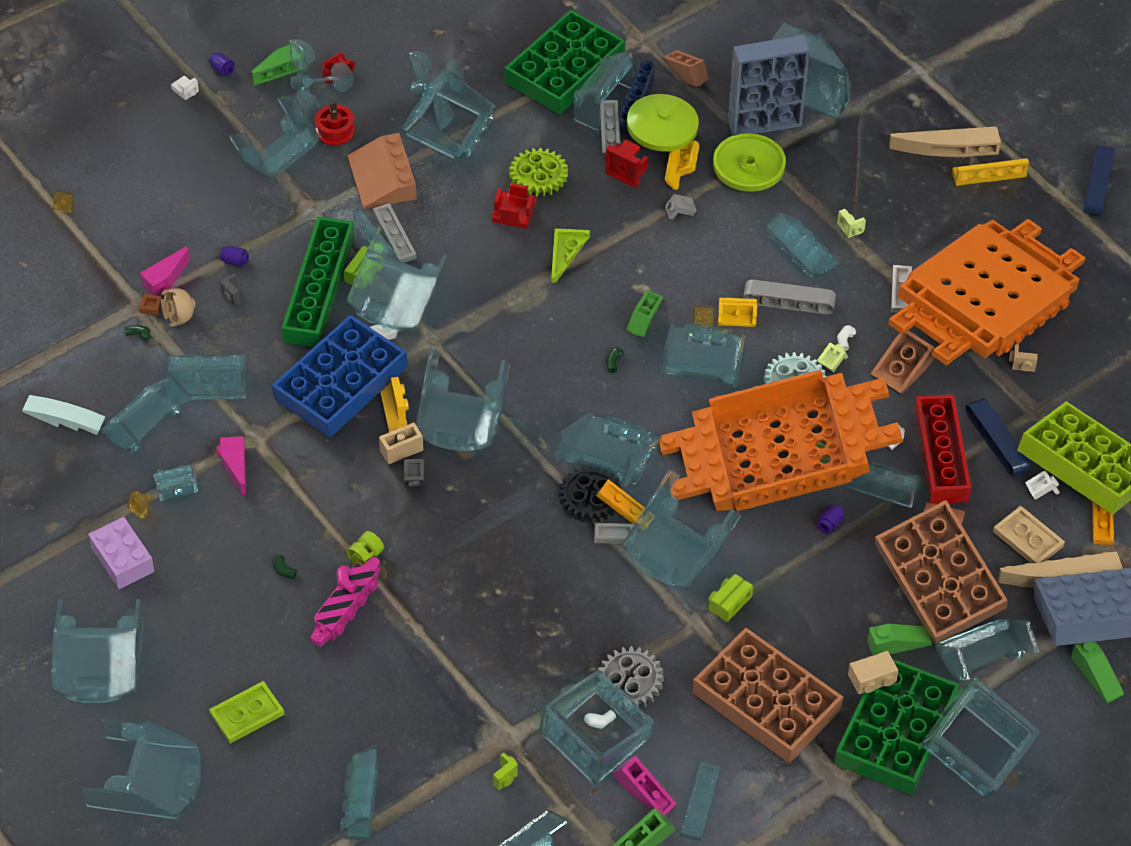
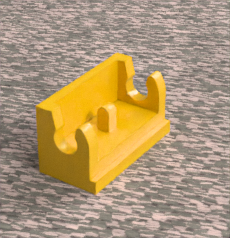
[718,298,757,327]

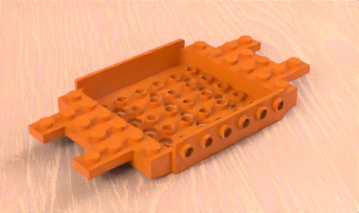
[888,219,1086,366]
[658,370,903,512]

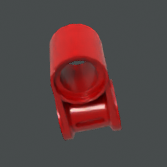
[322,52,355,83]

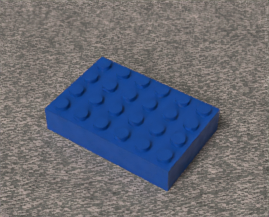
[271,315,408,438]

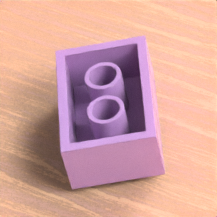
[88,517,155,589]

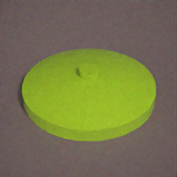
[627,94,699,151]
[713,133,786,192]

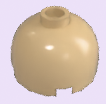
[161,288,195,327]

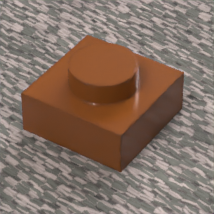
[139,294,162,315]

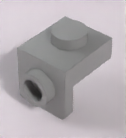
[665,194,697,219]

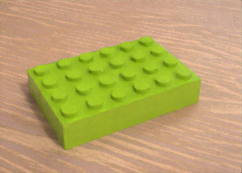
[1017,401,1131,515]

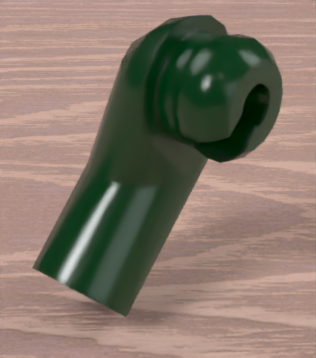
[124,325,151,340]
[605,347,624,373]
[272,555,297,579]

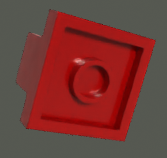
[605,140,648,188]
[492,183,537,229]

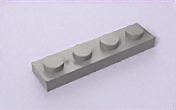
[600,100,620,158]
[373,203,417,264]

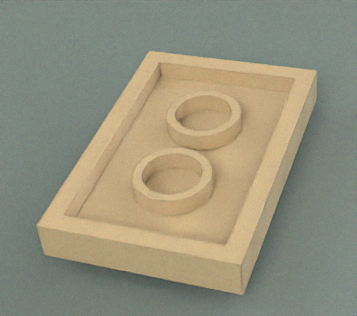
[993,506,1065,563]

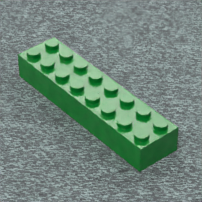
[281,216,355,347]

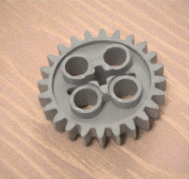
[597,646,664,711]

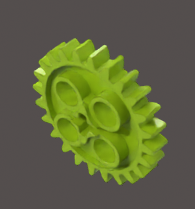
[509,148,568,197]

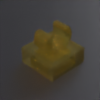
[53,190,75,213]
[694,306,713,326]
[128,490,153,519]

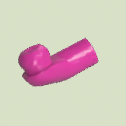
[337,566,358,593]

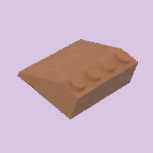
[347,133,417,210]

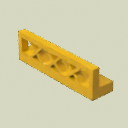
[952,158,1029,186]

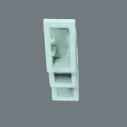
[22,395,105,435]

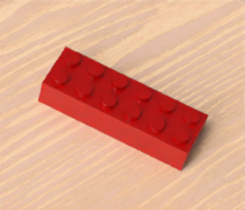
[913,395,971,504]

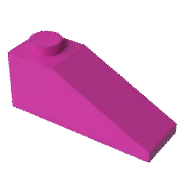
[140,246,190,296]
[217,436,246,495]
[612,755,677,815]

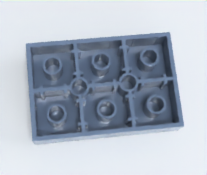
[728,35,810,136]
[1034,568,1131,646]

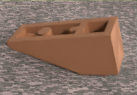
[663,50,709,87]

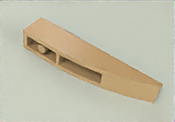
[889,127,1001,157]
[998,551,1123,588]

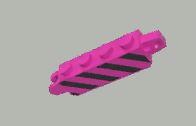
[310,557,381,647]

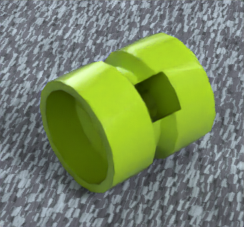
[346,531,384,565]

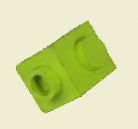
[493,752,518,790]

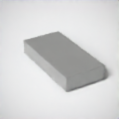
[594,523,634,544]

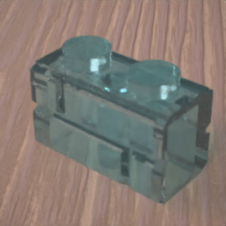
[153,464,198,501]

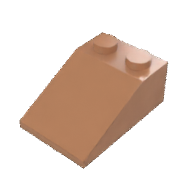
[870,330,935,394]

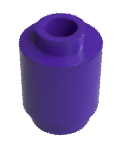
[209,52,235,76]
[220,246,249,267]
[817,505,845,534]

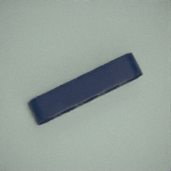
[619,61,655,134]
[1083,145,1115,216]
[965,398,1031,477]

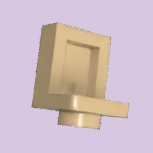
[1009,344,1038,372]

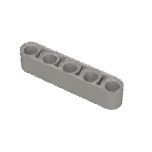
[743,280,836,314]

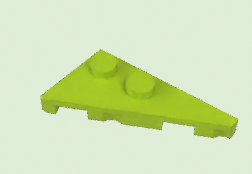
[551,229,590,283]

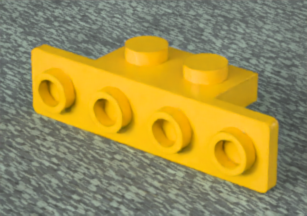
[665,140,700,190]
[380,377,409,432]

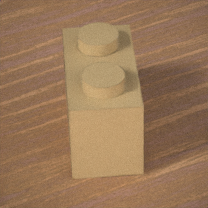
[379,423,423,465]
[848,651,898,694]

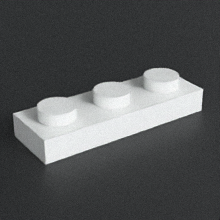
[891,265,912,313]

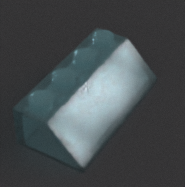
[765,212,842,278]
[168,354,247,400]
[841,459,924,508]
[340,745,379,841]

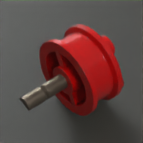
[315,100,355,145]

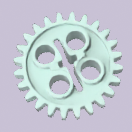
[764,352,827,384]

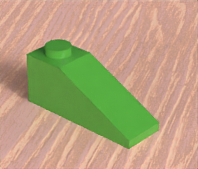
[252,44,303,86]
[626,290,664,337]
[867,624,932,655]
[1071,641,1124,704]
[612,808,676,846]

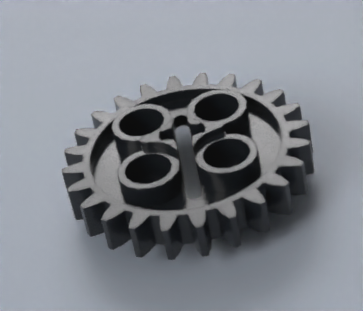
[559,466,622,523]

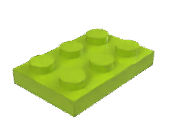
[209,681,285,744]

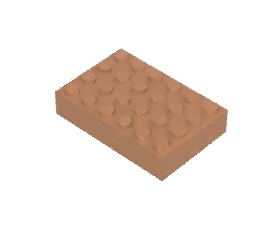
[875,500,1008,646]
[692,628,843,764]

